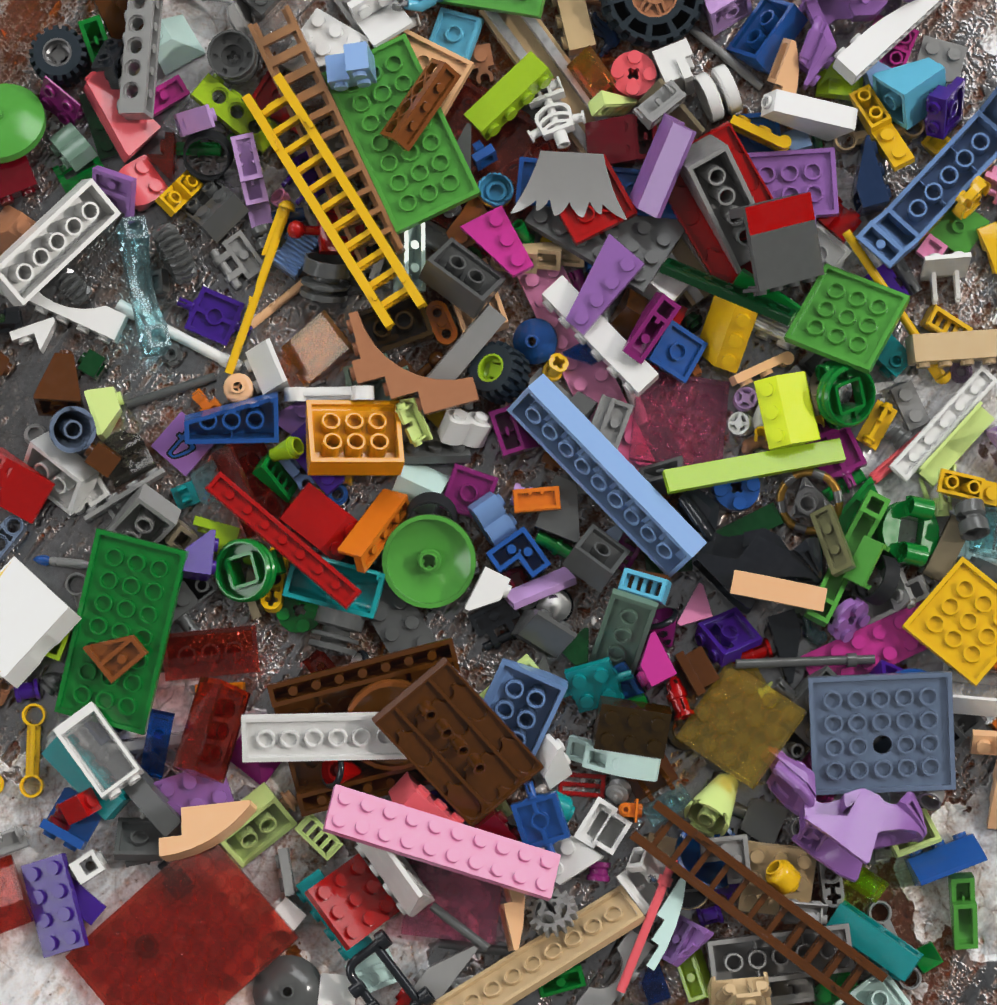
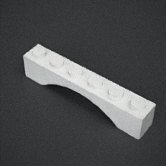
[0,291,129,344]

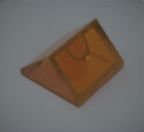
[567,45,616,100]

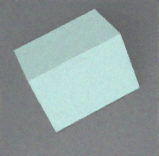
[392,464,450,515]

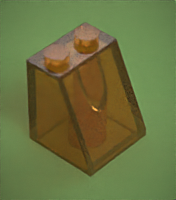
[281,310,354,386]

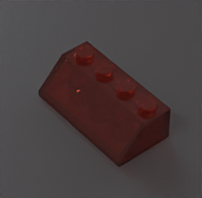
[212,443,290,539]
[164,625,261,682]
[173,676,251,784]

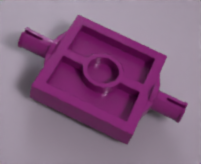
[805,419,867,490]

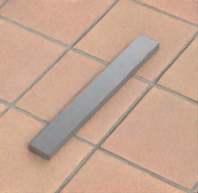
[401,303,507,441]

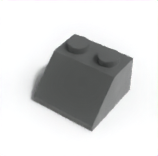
[562,524,630,592]

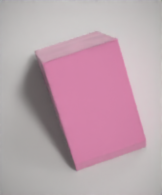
[676,583,713,627]

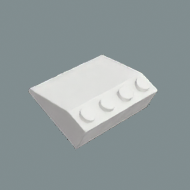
[355,842,435,917]

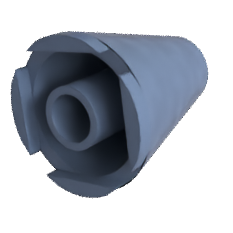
[49,406,96,453]

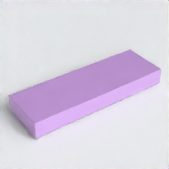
[504,567,577,610]

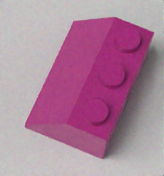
[636,631,677,691]

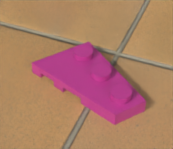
[460,205,534,278]

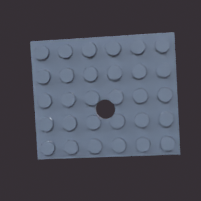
[808,671,956,795]

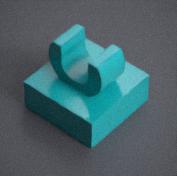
[170,480,201,511]

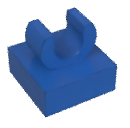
[471,140,498,171]

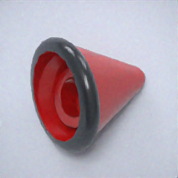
[321,760,361,789]

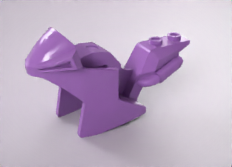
[798,0,914,91]
[763,746,927,882]

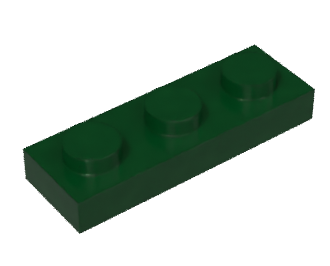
[79,94,119,161]

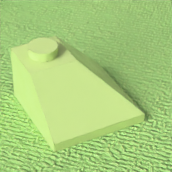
[84,386,125,442]

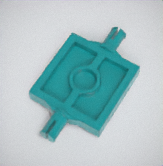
[563,657,634,713]

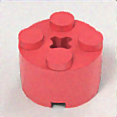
[609,50,657,101]

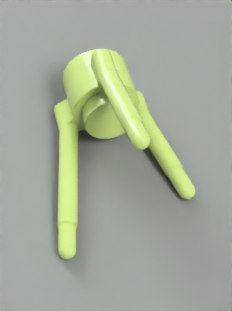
[919,464,957,517]

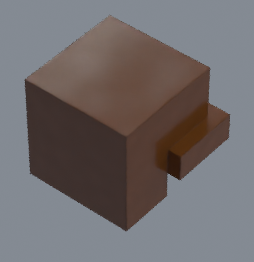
[672,646,720,697]

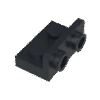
[91,38,124,90]

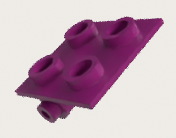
[39,75,85,126]

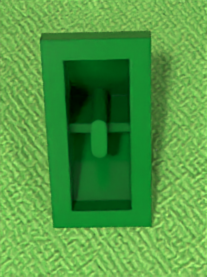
[78,15,108,64]

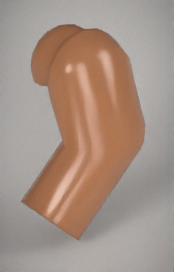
[741,436,770,455]

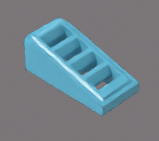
[618,567,672,605]

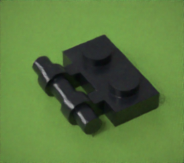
[468,598,520,652]

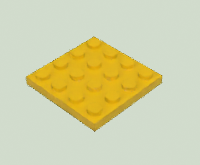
[902,556,997,687]

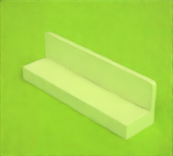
[916,401,995,487]

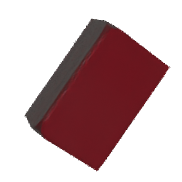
[501,566,529,589]

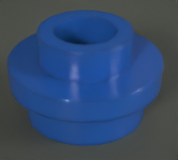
[325,484,348,506]

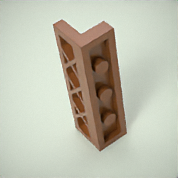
[380,58,461,152]

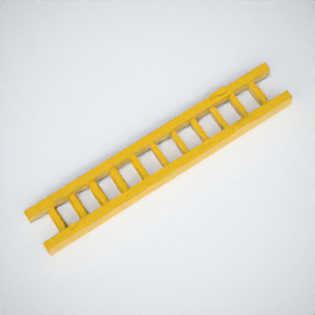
[242,72,428,331]

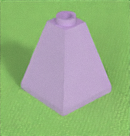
[703,0,752,36]

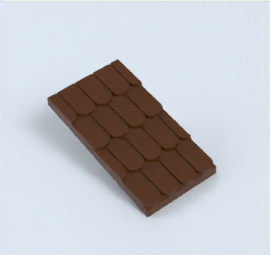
[371,657,544,827]

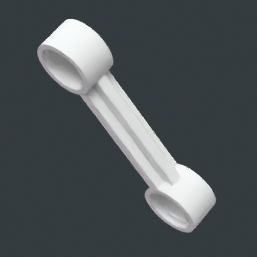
[284,385,375,402]

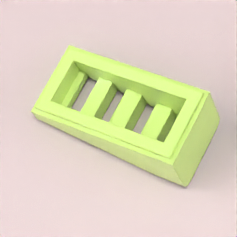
[588,90,638,117]
[294,814,344,861]

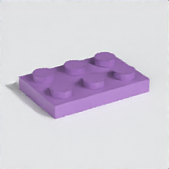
[153,760,235,816]

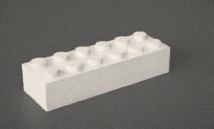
[0,178,121,306]

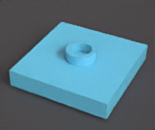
[429,7,484,60]

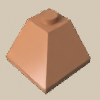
[0,205,36,255]

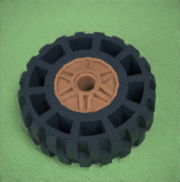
[599,0,704,48]

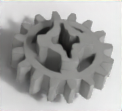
[526,888,579,938]

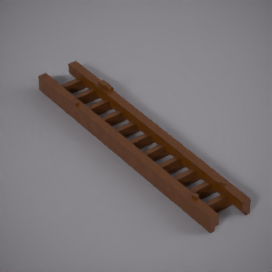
[629,800,888,1005]

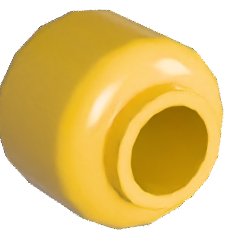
[765,859,801,895]

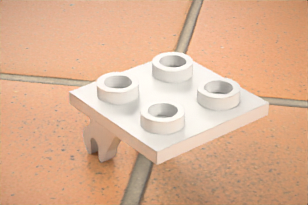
[920,251,972,305]

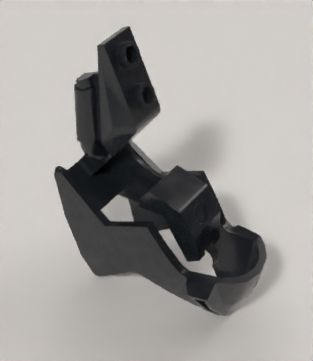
[677,489,823,615]

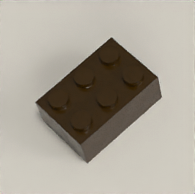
[359,296,434,355]
[592,695,672,759]

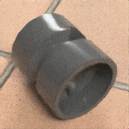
[954,498,990,541]

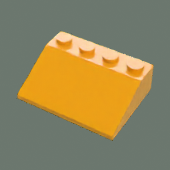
[306,400,405,475]

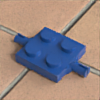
[510,781,571,853]

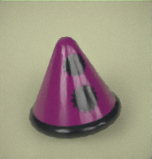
[649,607,679,648]

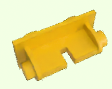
[856,400,898,451]

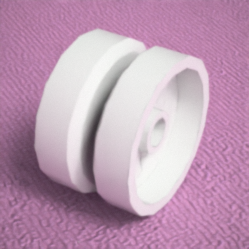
[693,64,743,123]

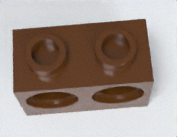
[83,440,122,478]

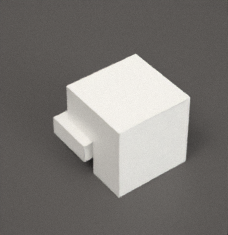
[652,38,695,96]
[573,796,632,855]

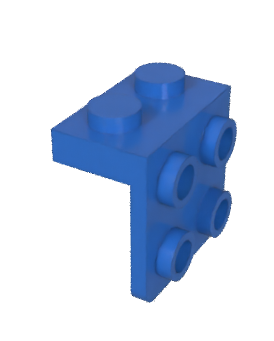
[39,787,102,852]

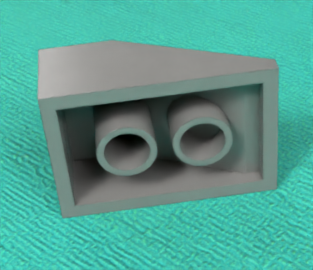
[105,483,181,543]

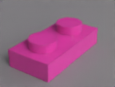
[153,74,191,117]

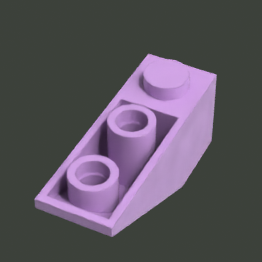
[173,104,217,137]

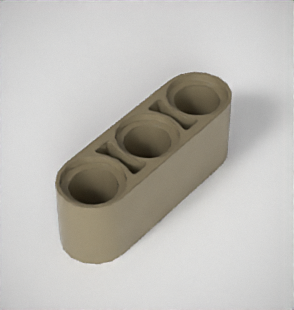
[922,514,965,582]

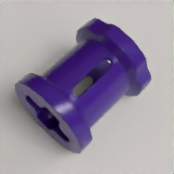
[14,678,41,703]
[696,904,724,927]

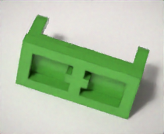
[844,535,890,590]

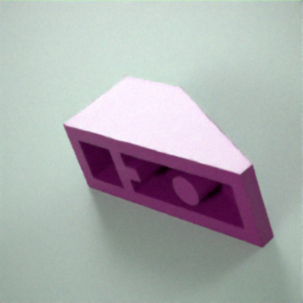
[622,292,681,364]

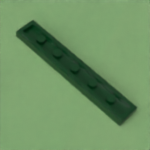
[659,258,796,326]

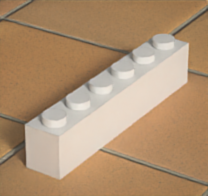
[542,275,659,397]

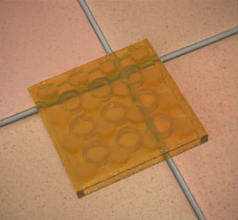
[675,662,807,790]

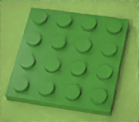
[784,263,910,374]

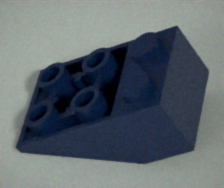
[851,135,892,216]

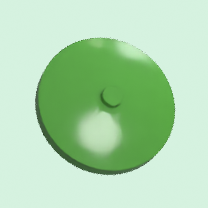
[0,83,46,163]
[382,514,476,608]

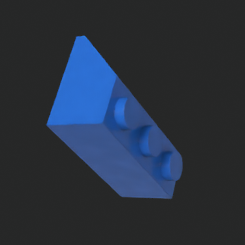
[726,0,808,74]
[904,831,988,886]

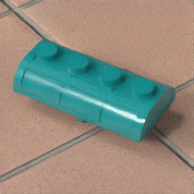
[282,557,385,619]

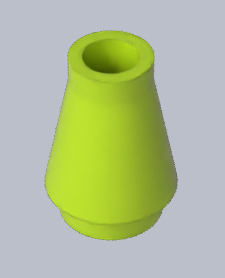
[269,436,304,462]

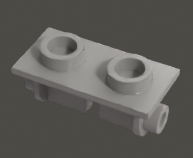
[879,567,916,612]
[0,826,29,857]
[779,899,828,924]

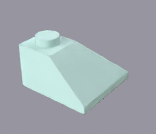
[158,14,205,76]

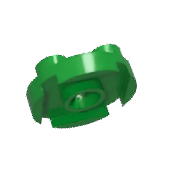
[276,596,319,634]

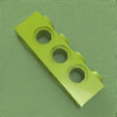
[190,73,278,155]

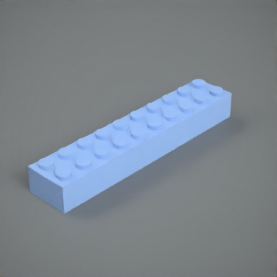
[507,373,707,578]

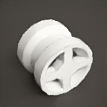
[728,412,754,437]

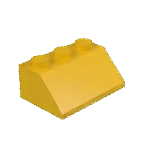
[699,295,758,374]

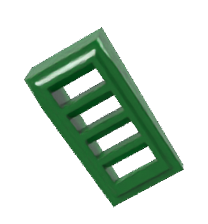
[252,452,298,503]

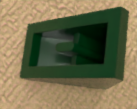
[561,628,589,667]

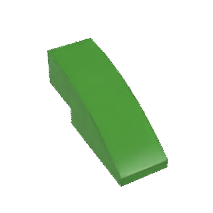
[948,872,978,950]

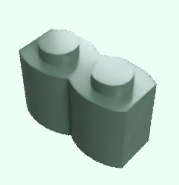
[48,122,98,172]

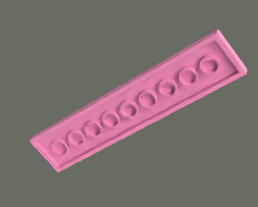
[517,266,655,472]
[322,784,561,901]

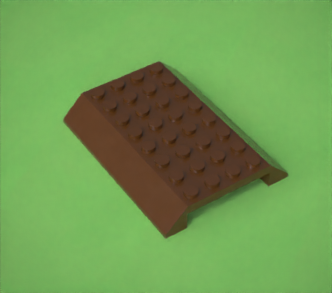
[267,637,461,817]

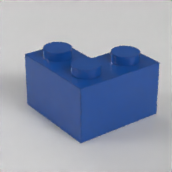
[486,526,551,580]

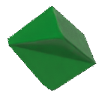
[916,941,944,974]

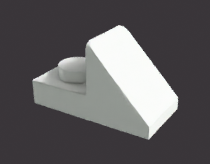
[9,317,58,354]

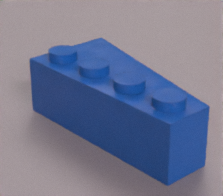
[184,391,279,444]

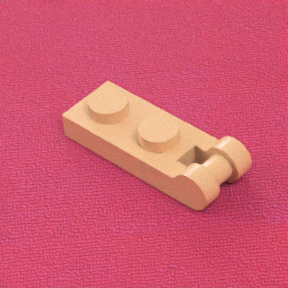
[728,351,794,387]

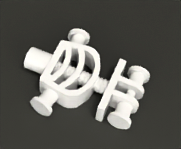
[526,76,586,149]

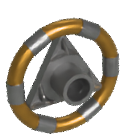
[776,468,844,535]

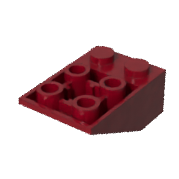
[585,114,657,167]

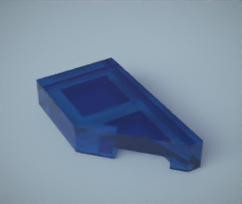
[641,963,671,1005]

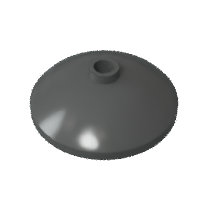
[253,955,321,1005]

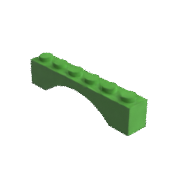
[803,489,891,627]

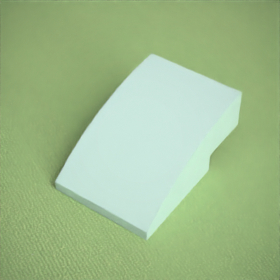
[832,967,911,1005]

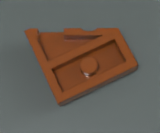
[446,197,487,249]
[83,634,149,683]

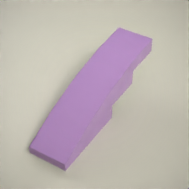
[230,132,273,228]

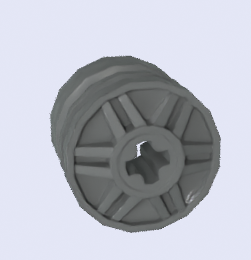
[207,29,260,85]
[299,252,351,303]
[308,605,366,657]

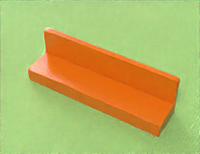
[338,489,409,574]

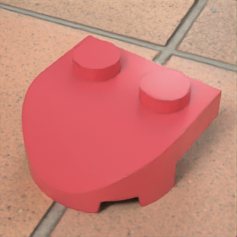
[119,154,168,211]

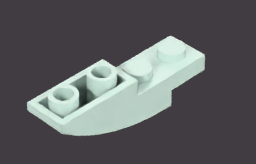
[566,734,661,782]

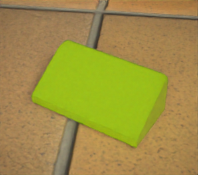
[677,949,710,1003]

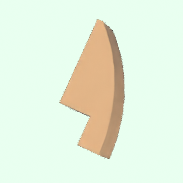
[159,800,257,862]

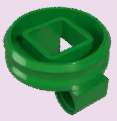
[815,360,876,430]
[877,495,939,567]
[214,539,287,602]

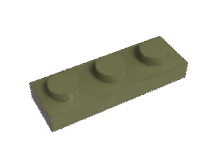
[810,504,856,577]

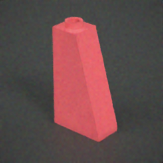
[83,71,161,163]

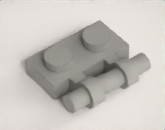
[209,230,263,290]

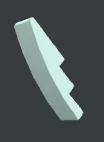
[646,877,686,971]

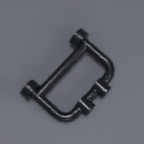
[346,929,436,1005]

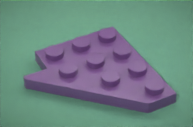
[748,147,839,221]

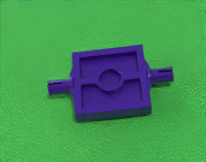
[177,286,253,347]

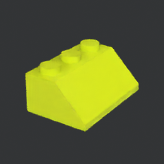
[754,371,821,450]

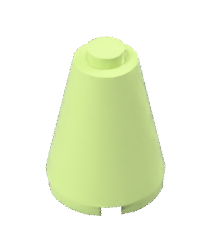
[684,773,739,837]

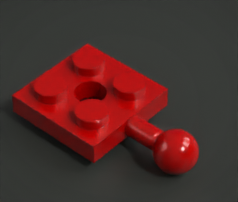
[287,208,366,256]

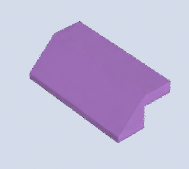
[629,113,697,218]

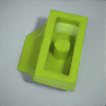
[815,60,864,101]

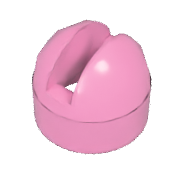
[270,188,291,208]

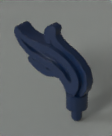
[592,12,620,58]

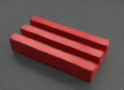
[558,772,606,799]

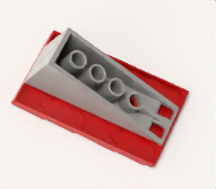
[668,121,774,283]

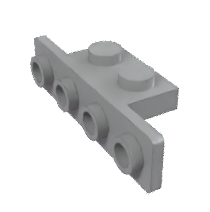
[83,467,167,523]

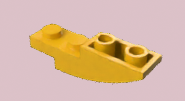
[849,84,915,172]
[936,468,997,508]

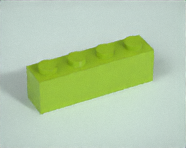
[463,51,554,140]

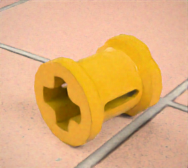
[542,353,569,382]

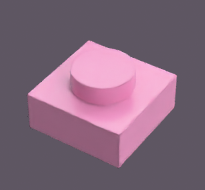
[915,233,948,259]

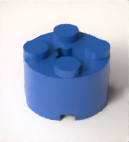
[712,478,760,513]

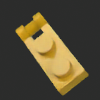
[730,114,792,151]

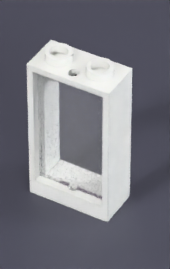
[942,662,997,717]
[53,701,144,801]

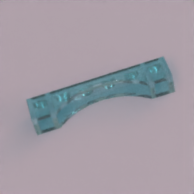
[116,216,172,357]

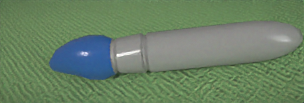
[33,555,89,569]

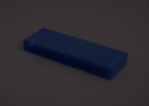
[141,709,175,779]

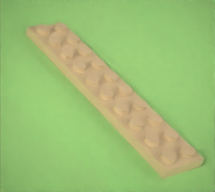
[432,885,645,1005]

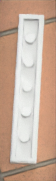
[888,365,997,483]

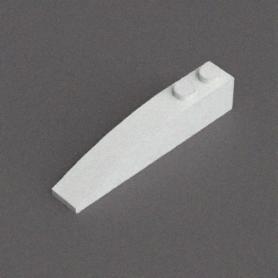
[832,0,945,85]

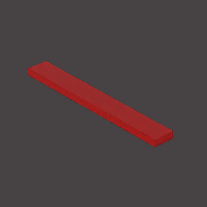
[205,471,362,610]

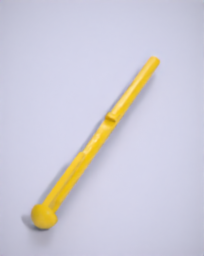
[224,200,295,375]
[842,229,951,384]

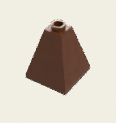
[33,350,84,416]

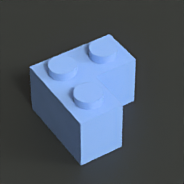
[325,41,377,91]

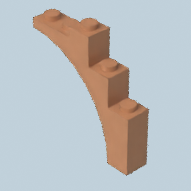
[346,311,480,416]

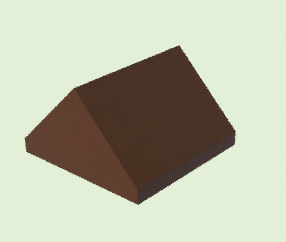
[609,287,650,340]

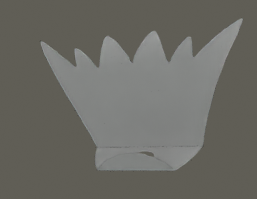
[511,151,627,220]

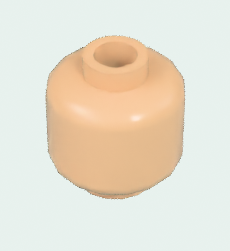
[223,373,254,403]

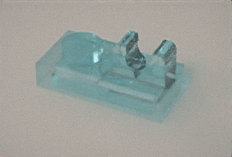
[642,783,692,827]

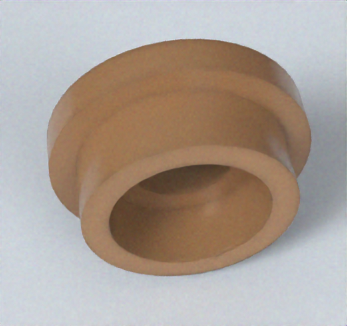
[279,789,299,812]

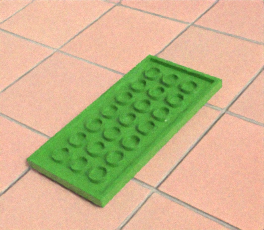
[322,33,482,235]

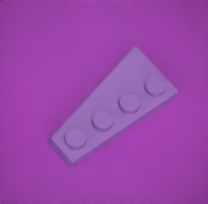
[565,234,645,335]

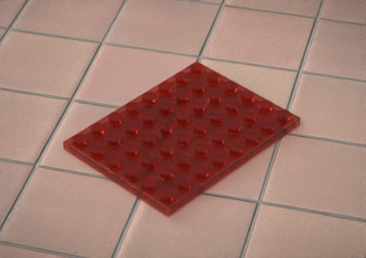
[65,844,300,1005]

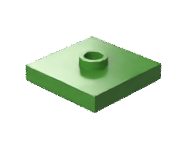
[927,210,990,253]

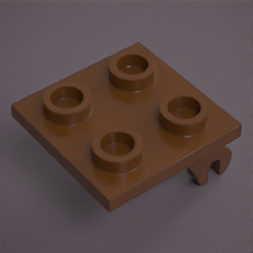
[624,754,679,802]

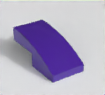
[72,877,107,925]

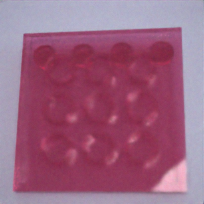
[628,371,730,466]
[401,859,502,945]

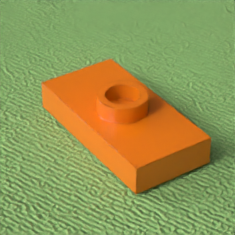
[512,486,561,514]

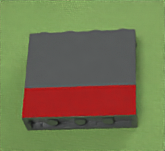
[729,192,824,296]

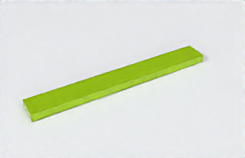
[662,438,846,494]

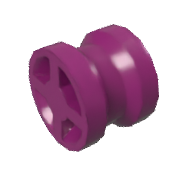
[586,862,611,882]

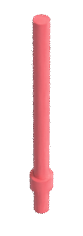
[616,860,678,994]

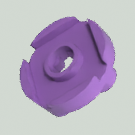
[827,597,870,643]

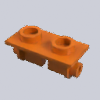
[617,798,643,823]

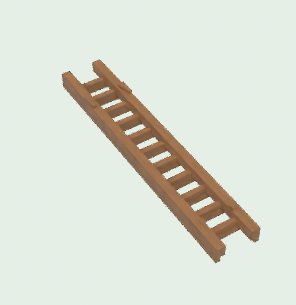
[247,5,406,271]

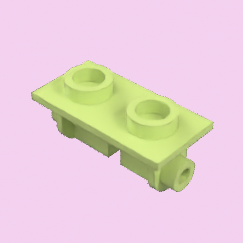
[395,397,433,447]

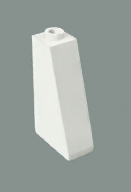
[761,89,858,141]

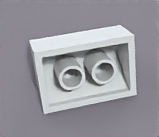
[23,431,99,516]

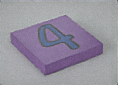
[151,411,215,477]

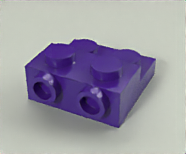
[925,77,965,140]
[695,607,763,667]

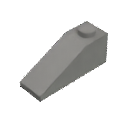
[413,944,478,1000]

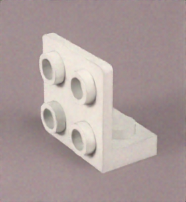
[347,0,413,48]

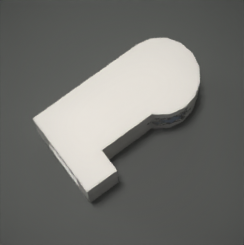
[626,847,666,884]

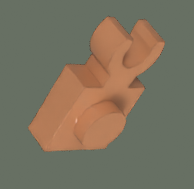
[470,43,494,86]

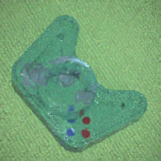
[191,460,219,505]

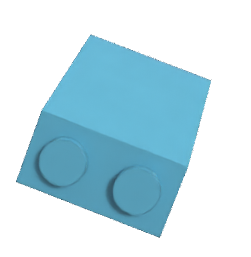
[872,57,946,130]

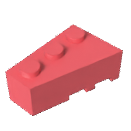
[388,772,465,824]

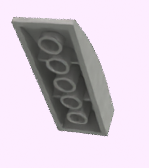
[706,923,855,982]

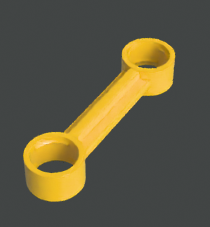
[19,703,47,798]

